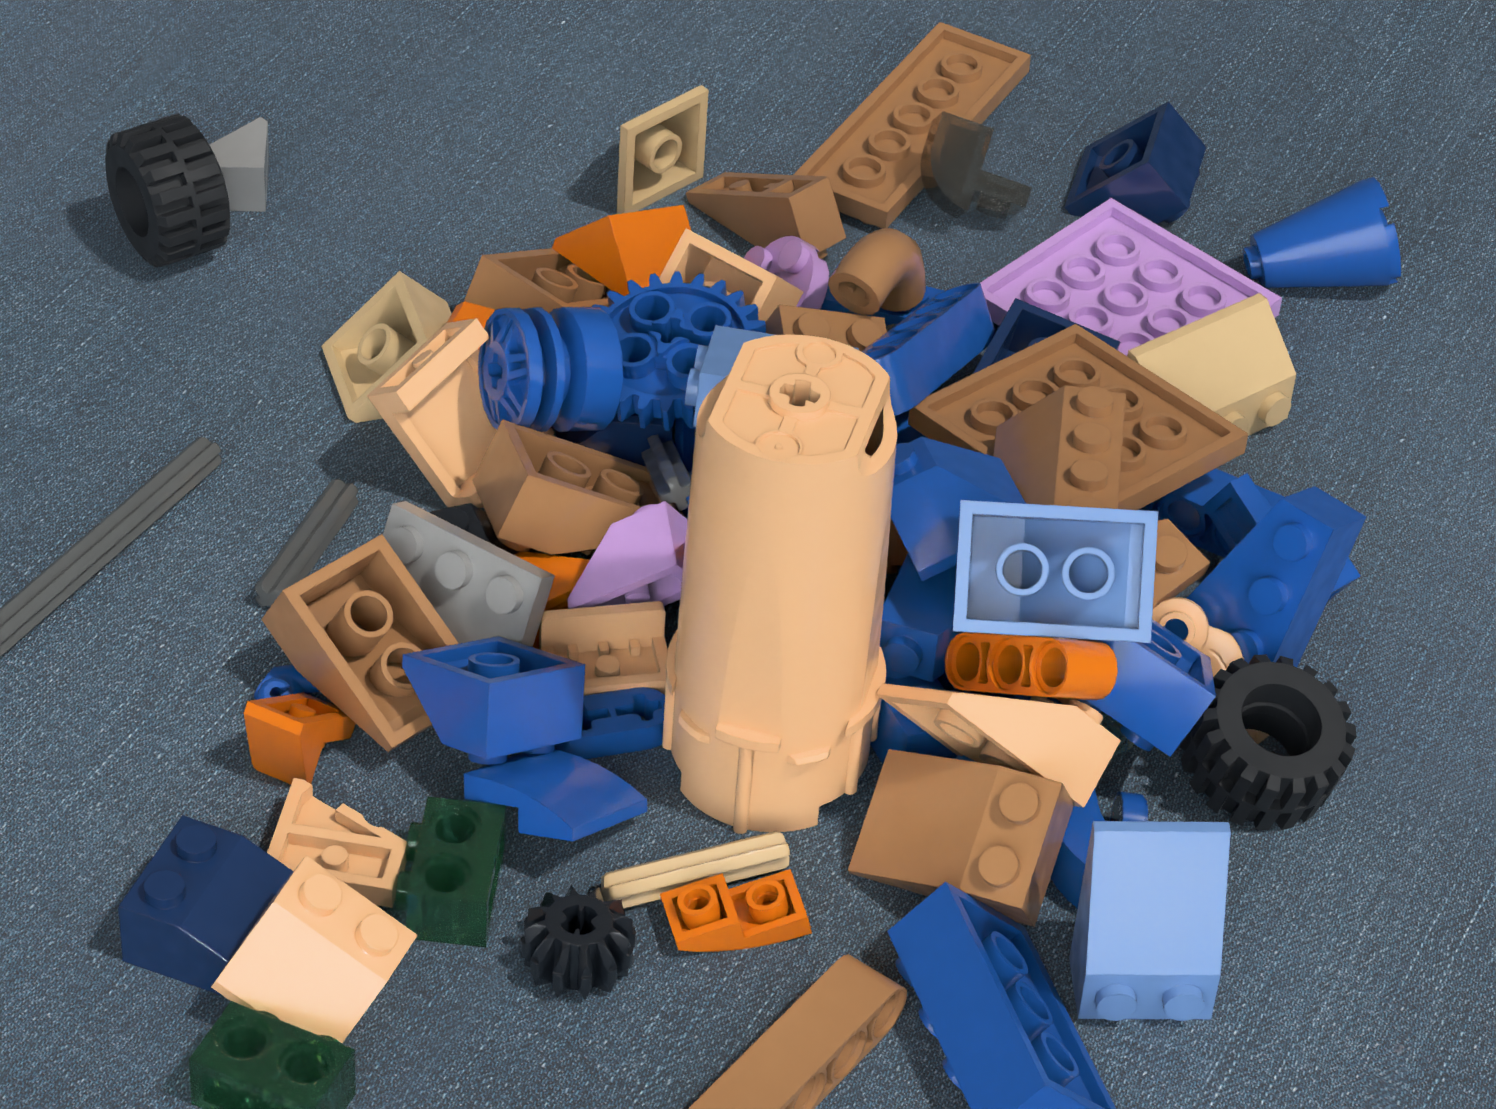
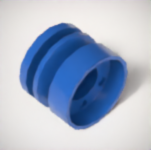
[478,307,623,432]

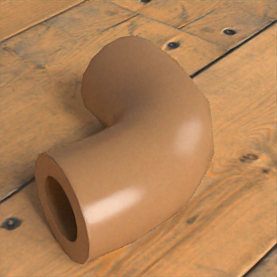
[828,228,926,315]

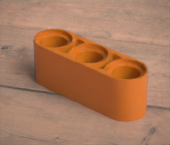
[945,632,1118,700]

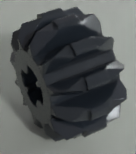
[521,884,636,1000]

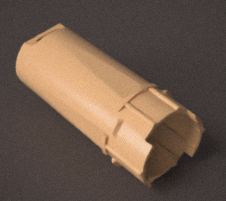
[662,334,897,834]

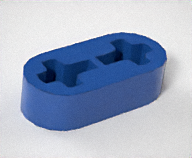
[555,687,665,759]

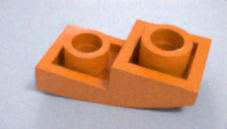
[660,869,812,952]

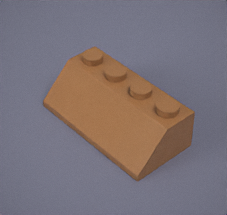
[993,385,1126,509]

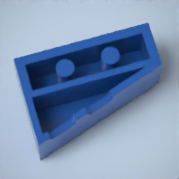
[1165,486,1366,667]

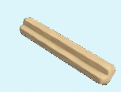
[601,831,790,909]

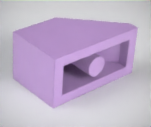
[567,501,687,609]

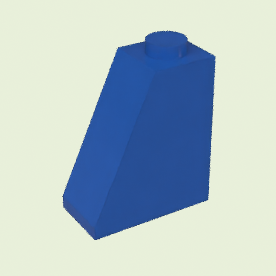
[880,554,989,682]

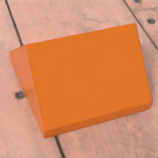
[552,205,691,296]

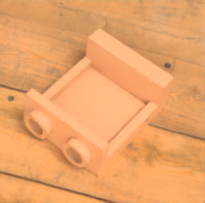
[367,318,554,508]

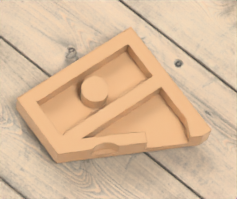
[267,778,408,908]

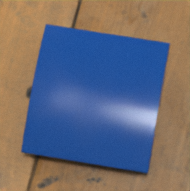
[464,749,647,842]

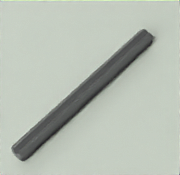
[0,437,222,657]

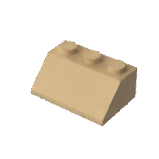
[1127,293,1296,436]

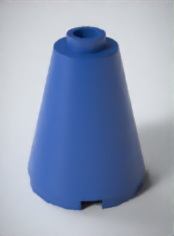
[1242,177,1401,288]

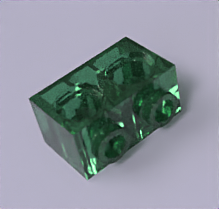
[395,796,506,948]
[189,1001,356,1109]

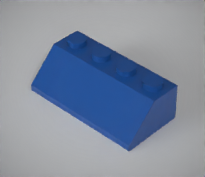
[887,881,1116,1109]

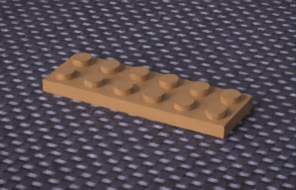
[793,22,1031,229]

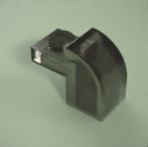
[920,111,1032,219]

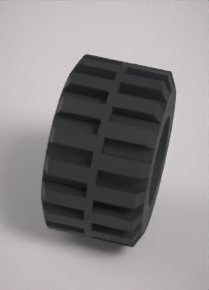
[105,114,230,267]
[1180,654,1357,831]

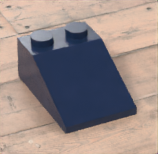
[118,815,293,996]

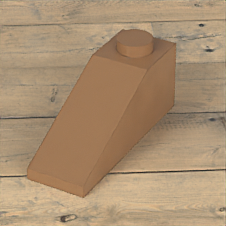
[686,172,846,259]

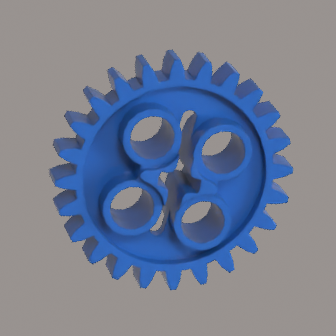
[592,271,766,431]

